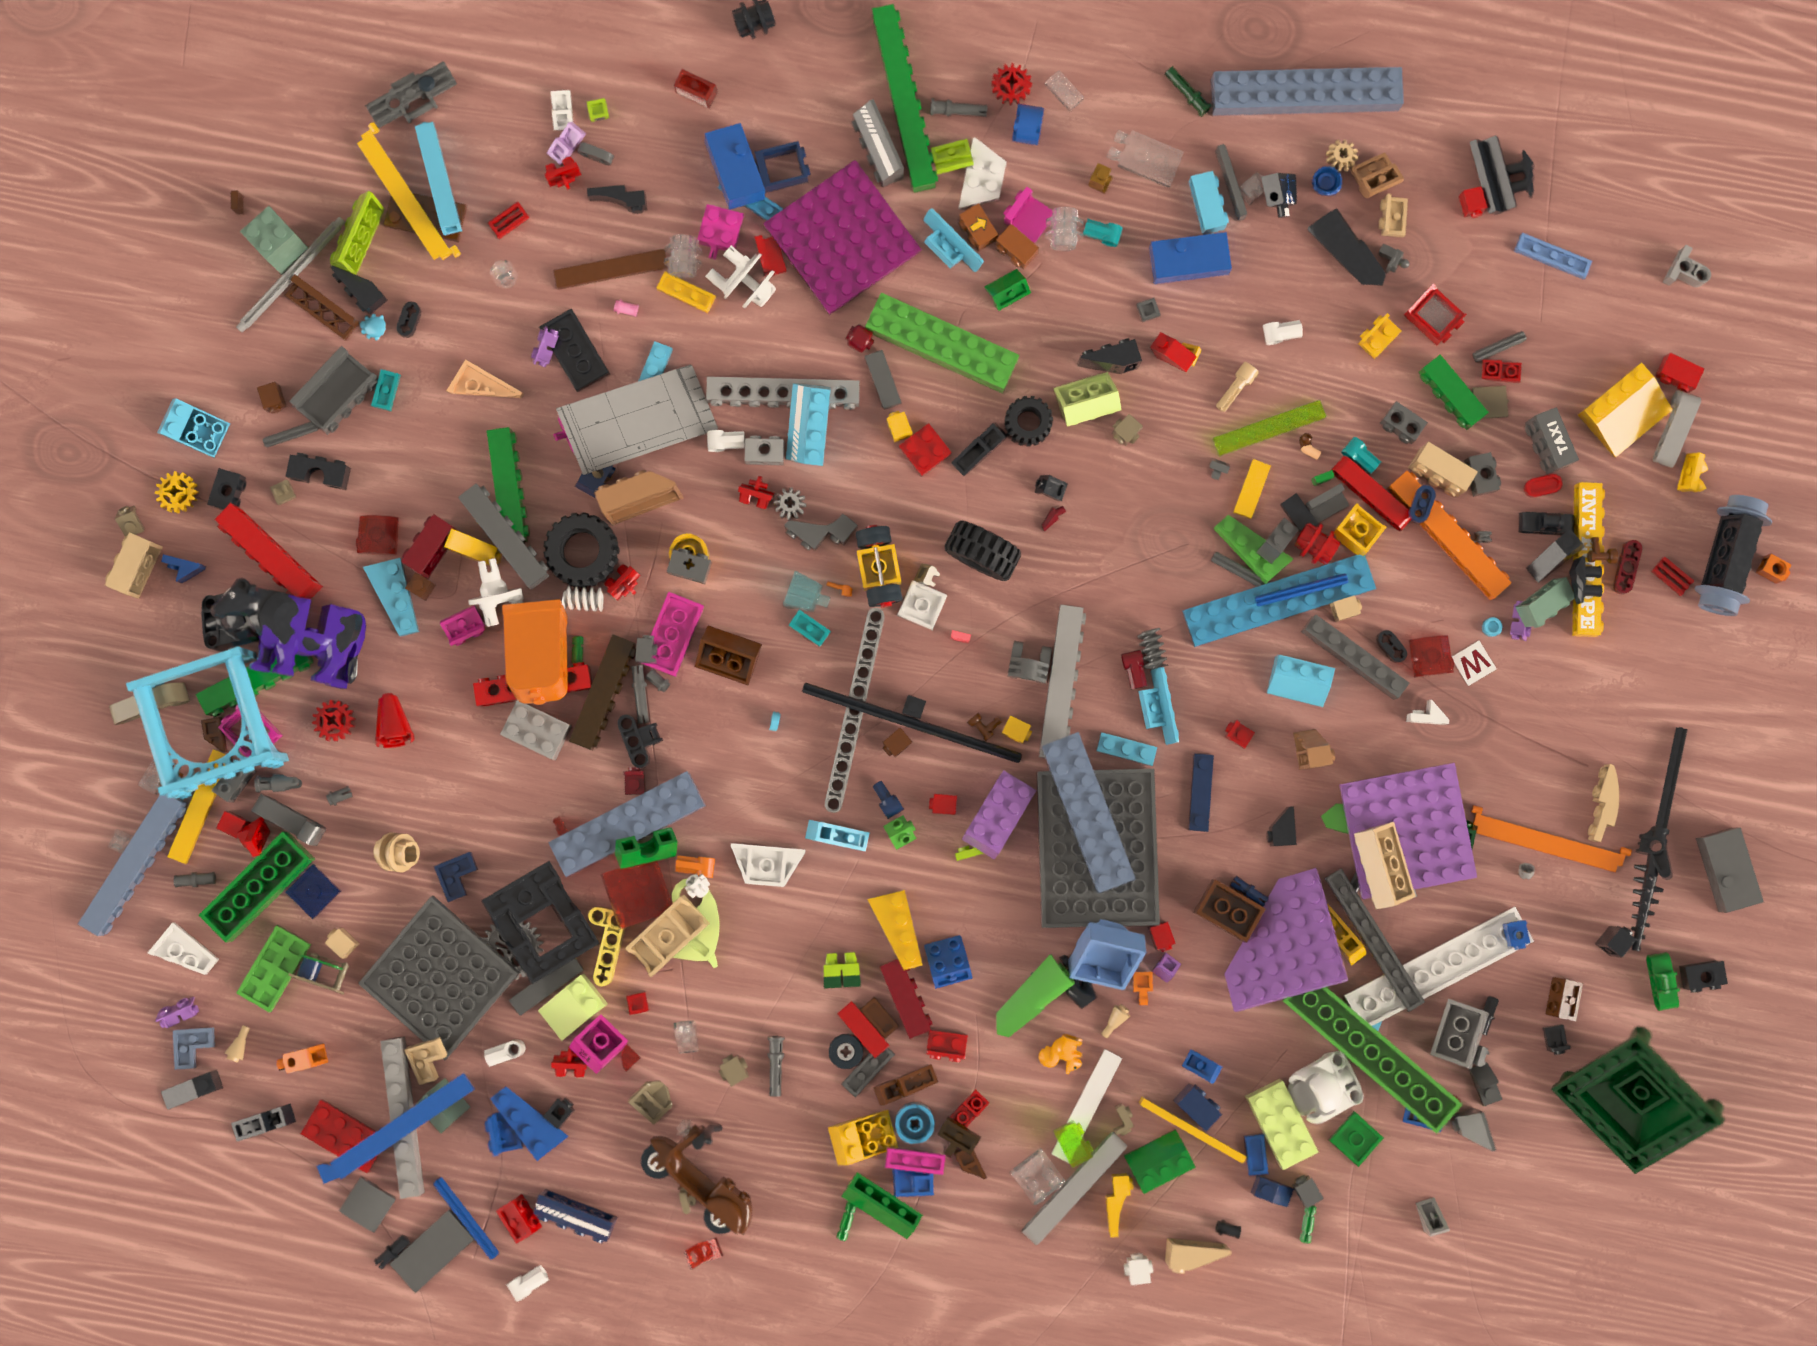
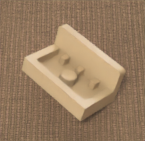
[1379,194,1408,237]

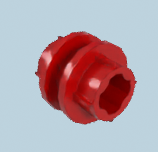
[1294,523,1340,564]

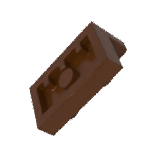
[1545,977,1583,1021]

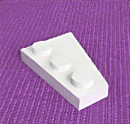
[148,923,219,975]

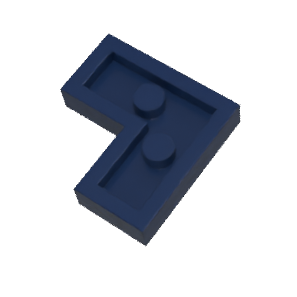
[434,852,478,902]

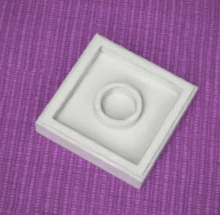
[897,580,947,630]

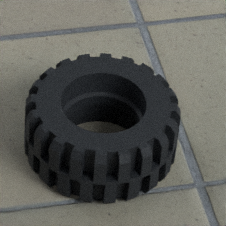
[543,512,620,588]
[945,520,1021,581]

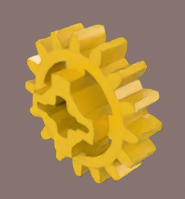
[155,471,199,514]

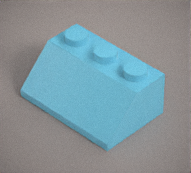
[1267,654,1335,707]

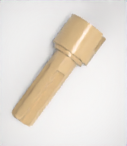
[1216,362,1259,412]

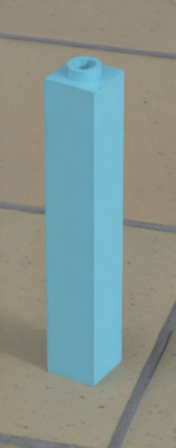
[415,122,462,235]

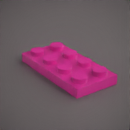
[641,592,705,677]

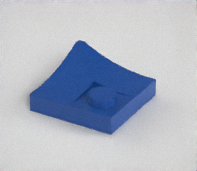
[892,1169,934,1197]

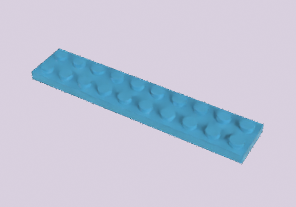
[1182,555,1376,647]

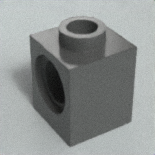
[1292,1175,1324,1208]

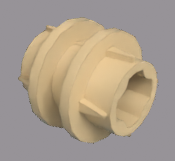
[373,832,420,872]

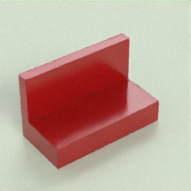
[755,235,787,277]

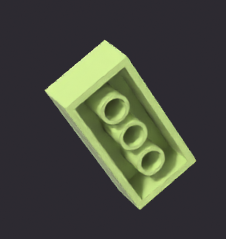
[1245,1079,1318,1170]

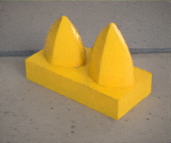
[1677,452,1708,492]

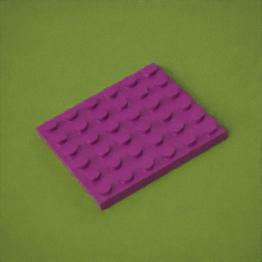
[763,160,921,315]

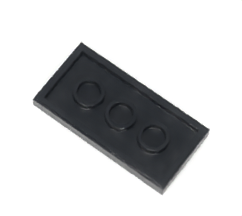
[539,308,610,392]

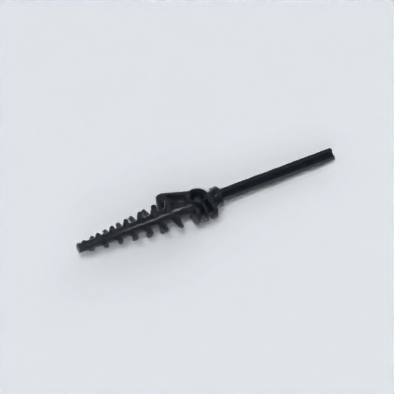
[1631,727,1688,952]

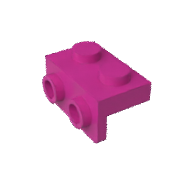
[440,605,485,646]

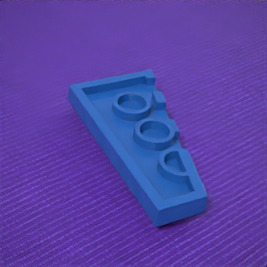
[490,1086,569,1161]

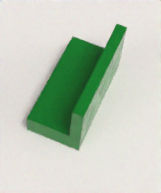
[984,269,1031,311]

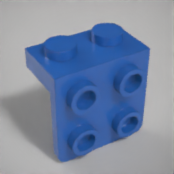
[485,1112,523,1156]

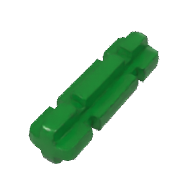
[571,636,584,667]
[837,1202,856,1241]
[1300,1205,1317,1244]

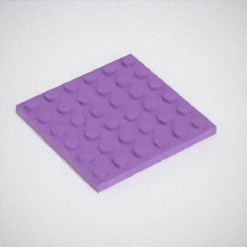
[1339,763,1477,899]

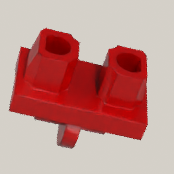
[545,156,582,190]
[738,476,775,509]
[604,564,641,601]
[551,1045,588,1078]

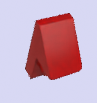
[237,817,271,857]

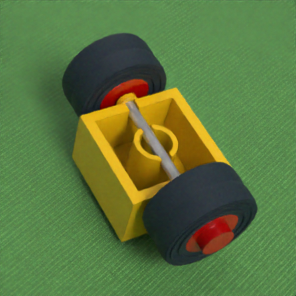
[856,525,902,608]

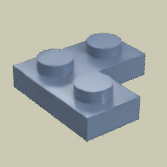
[173,1027,215,1070]

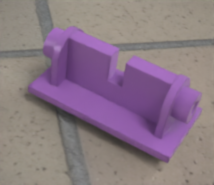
[531,326,559,367]
[1510,601,1531,641]
[155,997,199,1028]

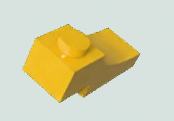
[1105,1173,1133,1237]

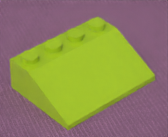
[330,191,385,275]

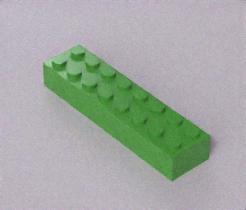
[865,292,1019,394]

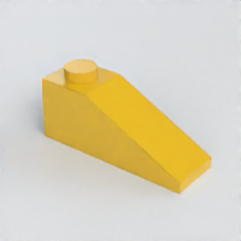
[1327,904,1367,966]

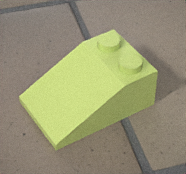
[538,974,608,1041]

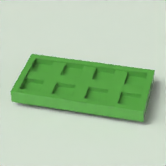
[236,925,312,1013]

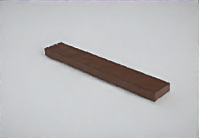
[553,248,669,290]

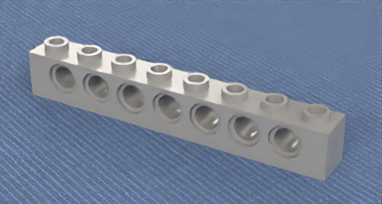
[706,377,860,410]

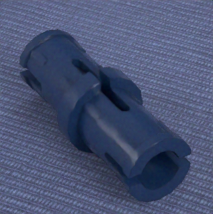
[1230,875,1269,907]

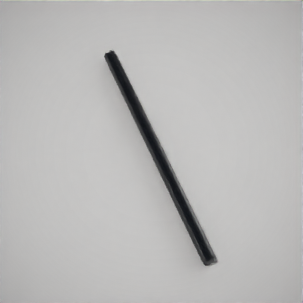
[802,683,1022,763]

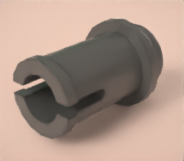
[645,669,670,692]
[326,786,353,806]

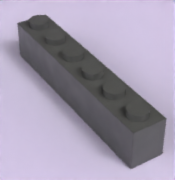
[458,483,550,590]
[1301,614,1409,700]

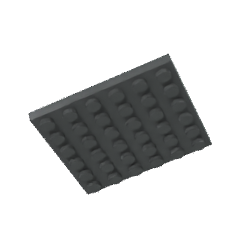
[358,896,520,1060]

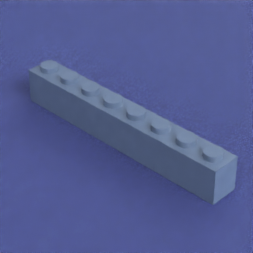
[78,795,188,936]

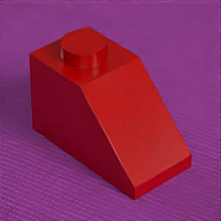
[1150,332,1197,372]

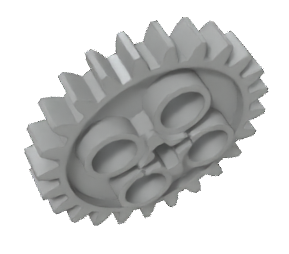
[482,921,544,980]

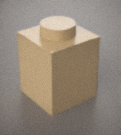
[1330,595,1362,622]
[325,928,360,959]

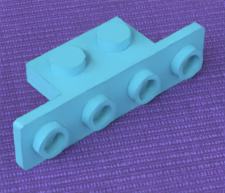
[923,208,984,272]
[1138,667,1179,745]

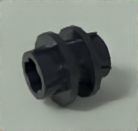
[732,0,776,39]

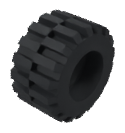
[1004,396,1053,447]

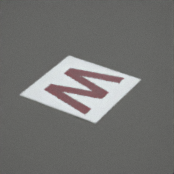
[1451,641,1496,686]

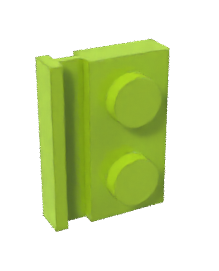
[931,139,974,175]

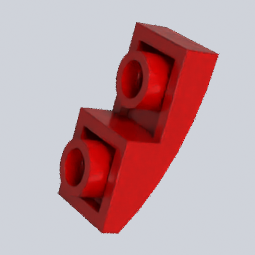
[1482,360,1522,383]
[949,1089,990,1128]

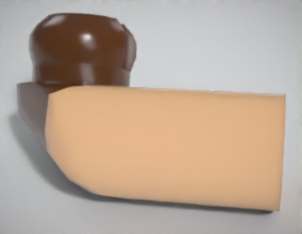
[1299,433,1321,460]

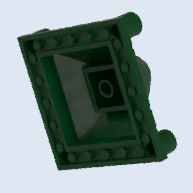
[1551,1026,1725,1174]

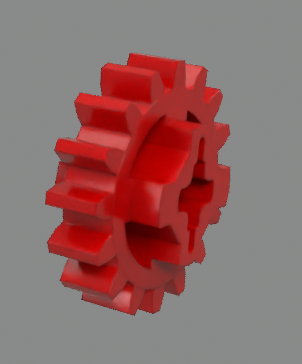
[991,63,1032,106]
[312,700,356,742]

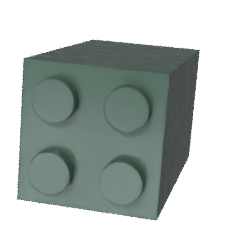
[240,206,308,275]

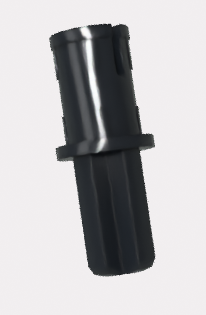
[1483,996,1499,1036]
[374,1235,410,1269]

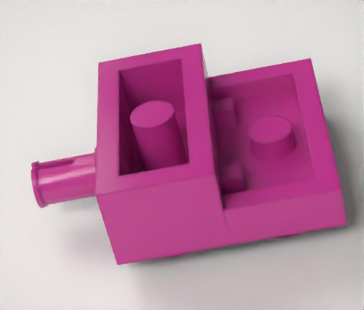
[697,204,744,260]

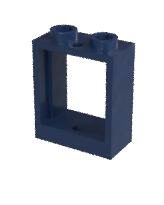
[755,141,811,193]

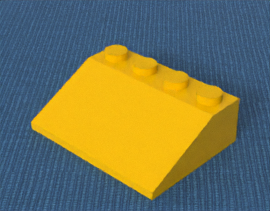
[1578,363,1672,458]

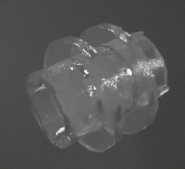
[1045,207,1083,251]
[664,234,703,278]

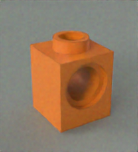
[1755,554,1791,584]

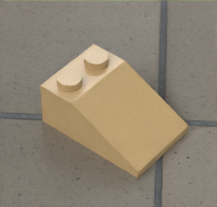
[1165,1238,1231,1273]

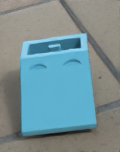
[157,398,230,458]

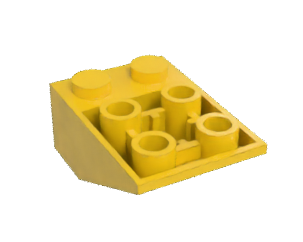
[828,1110,898,1165]

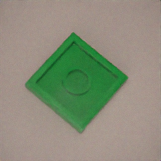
[1328,1111,1384,1167]

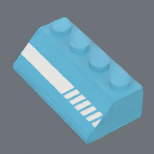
[786,383,831,466]

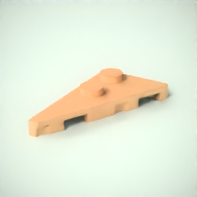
[447,360,524,398]

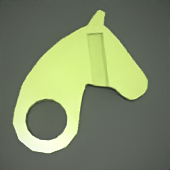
[672,879,720,968]

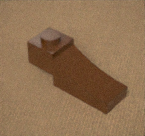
[873,1064,938,1106]

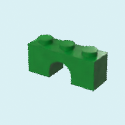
[615,827,678,869]

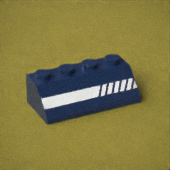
[534,1189,618,1243]

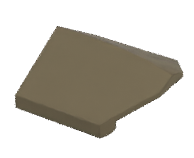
[628,1081,673,1125]

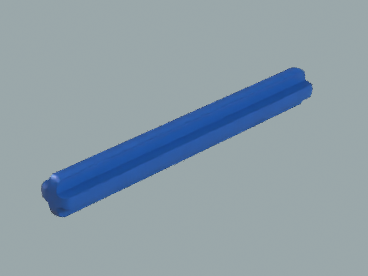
[1255,573,1348,607]
[433,1177,499,1260]

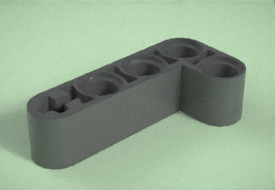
[251,793,327,846]

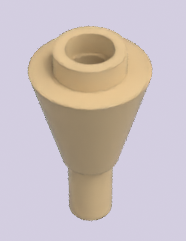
[1101,1004,1131,1038]
[224,1026,250,1063]

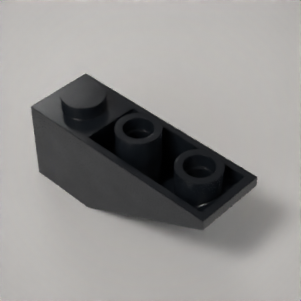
[330,265,388,315]

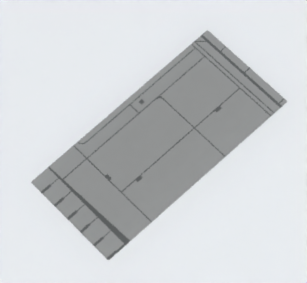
[556,365,718,475]

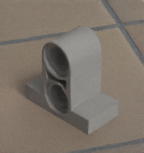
[1663,245,1711,287]

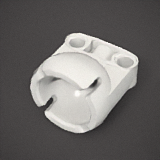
[1288,1051,1364,1124]

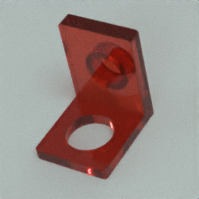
[684,1237,723,1269]

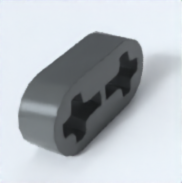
[578,142,614,166]

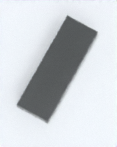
[865,350,902,410]
[841,1048,895,1097]

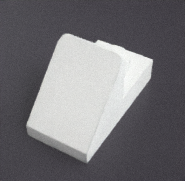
[1406,699,1449,725]

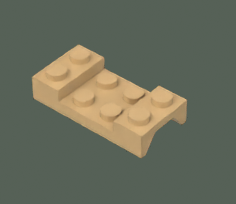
[625,895,710,977]

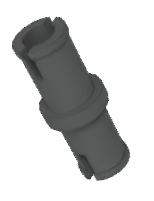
[174,872,216,888]

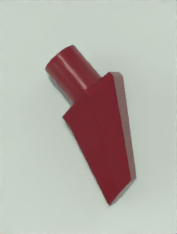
[1042,506,1066,532]

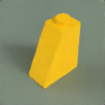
[444,529,502,566]

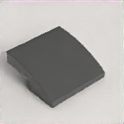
[339,1177,396,1232]

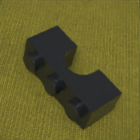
[285,453,351,490]

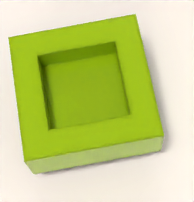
[587,98,609,122]

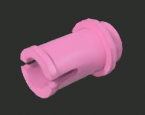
[614,299,639,317]

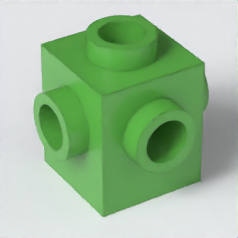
[883,815,916,850]

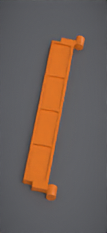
[1471,805,1632,873]

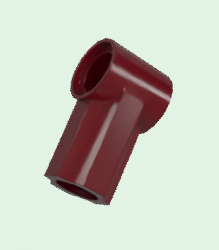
[1121,650,1147,690]

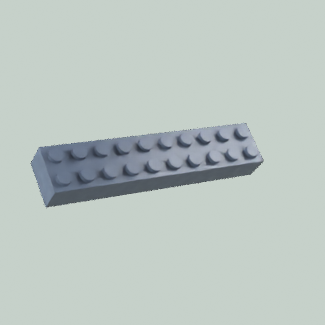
[1211,67,1404,116]

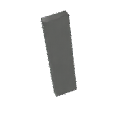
[1215,144,1248,222]
[509,958,584,1016]

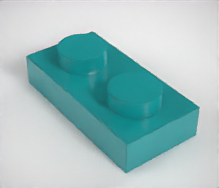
[371,369,401,412]
[789,610,831,647]

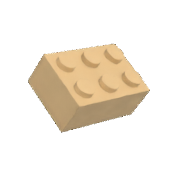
[1408,442,1478,497]
[105,532,163,599]

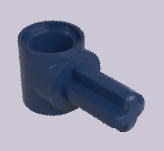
[873,781,904,819]

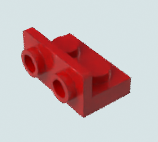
[926,1030,968,1062]
[496,1194,542,1244]

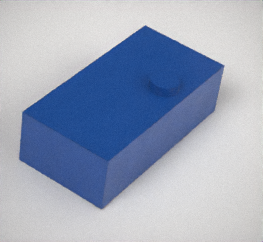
[705,123,765,210]
[1149,232,1232,284]

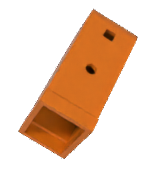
[502,599,568,705]

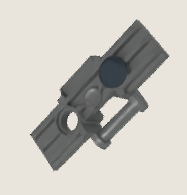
[365,61,457,128]

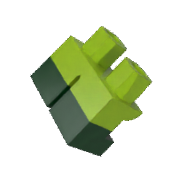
[824,952,861,989]

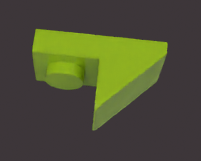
[955,846,983,861]

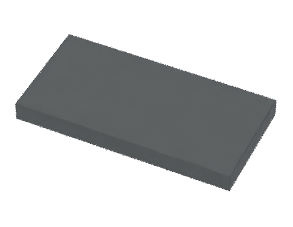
[390,1209,474,1293]

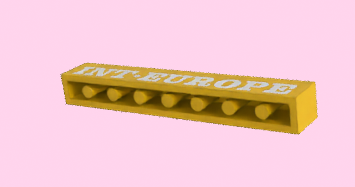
[1572,482,1605,637]

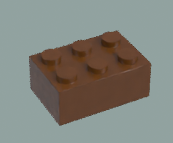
[1193,879,1266,943]

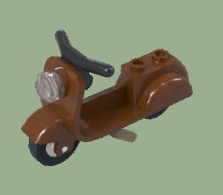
[641,1119,752,1235]

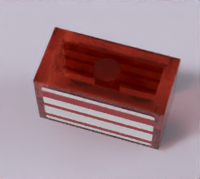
[674,69,718,109]

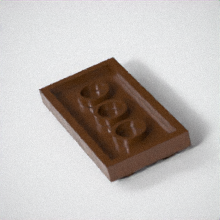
[384,193,467,242]

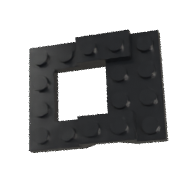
[481,861,599,985]

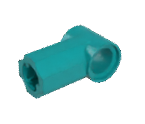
[1083,219,1123,247]
[1341,437,1381,475]

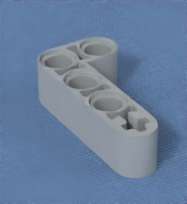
[1653,390,1701,468]

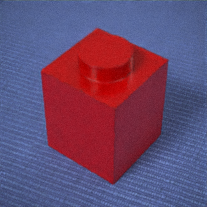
[1459,186,1487,218]
[929,794,957,815]
[216,811,251,839]
[1148,921,1176,952]

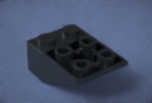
[1077,338,1142,374]

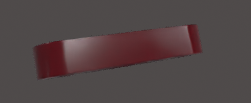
[1613,540,1643,594]

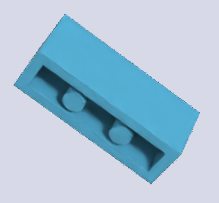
[1189,171,1229,235]

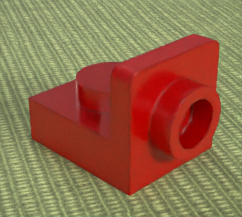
[1225,720,1255,749]

